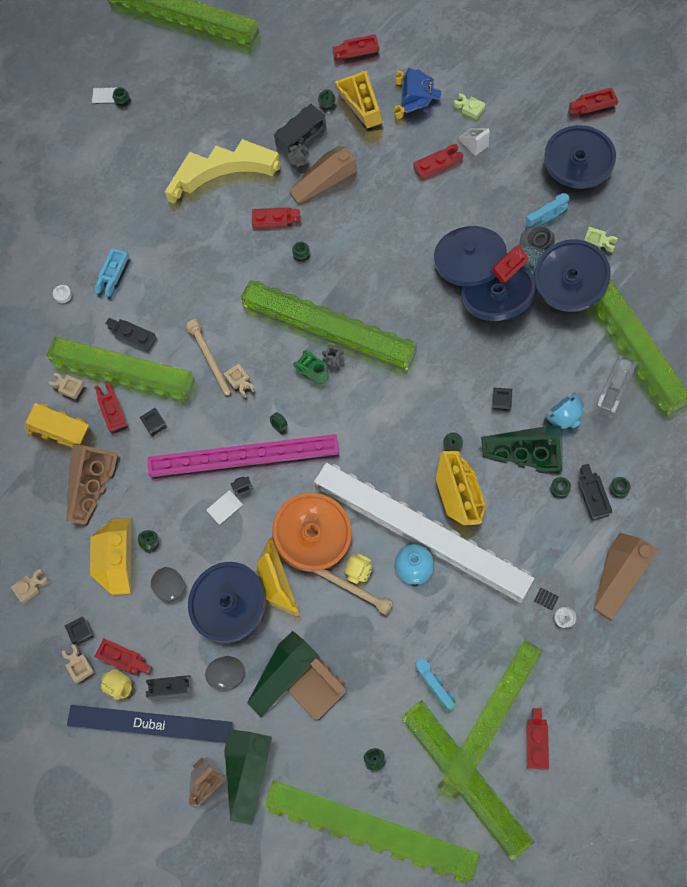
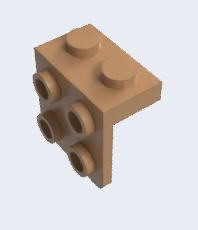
[289,658,346,720]

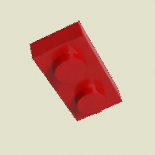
[491,245,529,283]

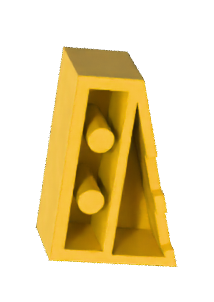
[334,70,383,128]
[25,403,89,447]

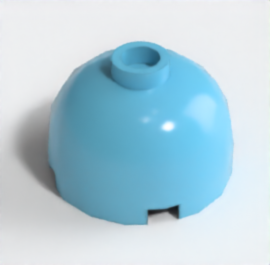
[545,392,584,429]
[394,544,434,585]

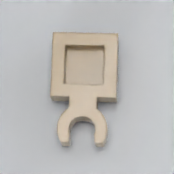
[223,364,254,398]
[48,373,85,400]
[11,569,49,604]
[62,645,95,684]

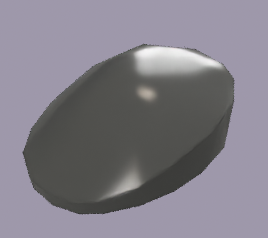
[520,226,555,253]
[151,567,185,601]
[205,656,244,690]

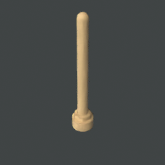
[185,319,231,396]
[314,569,393,615]

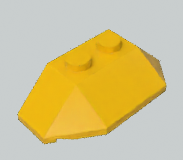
[436,451,486,525]
[90,518,132,595]
[255,538,300,617]

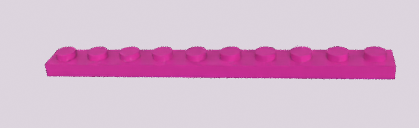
[147,434,339,477]

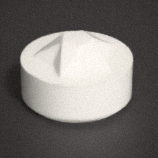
[53,285,72,303]
[554,607,576,628]

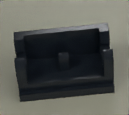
[146,675,191,701]

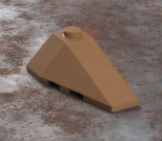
[289,146,357,205]
[66,445,118,525]
[594,533,659,620]
[189,757,226,808]

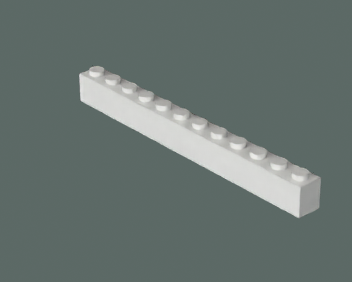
[314,463,534,603]

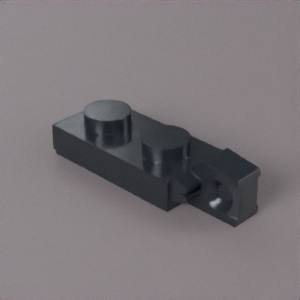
[105,318,156,351]
[579,464,613,519]

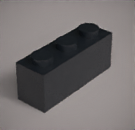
[274,104,326,155]

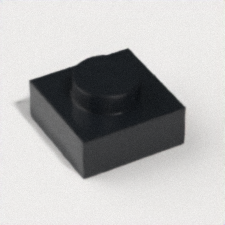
[492,387,512,409]
[139,408,166,434]
[230,476,253,496]
[65,616,92,645]

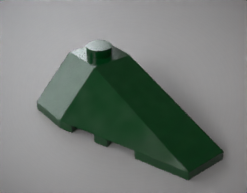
[481,426,563,472]
[247,631,321,718]
[224,729,272,825]

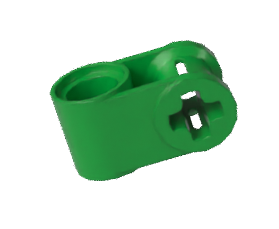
[293,350,329,383]

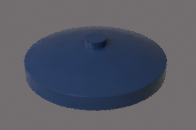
[544,125,616,189]
[434,226,507,287]
[534,239,611,312]
[462,266,536,321]
[188,562,266,643]

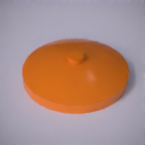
[272,493,352,572]

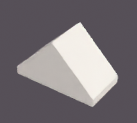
[458,128,490,156]

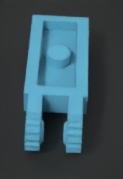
[526,193,569,229]
[94,248,130,296]
[416,658,456,713]

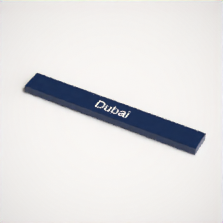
[67,705,234,743]

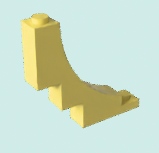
[165,139,281,204]

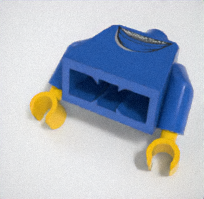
[394,68,441,119]

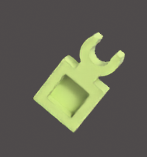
[454,94,486,120]
[584,227,618,252]

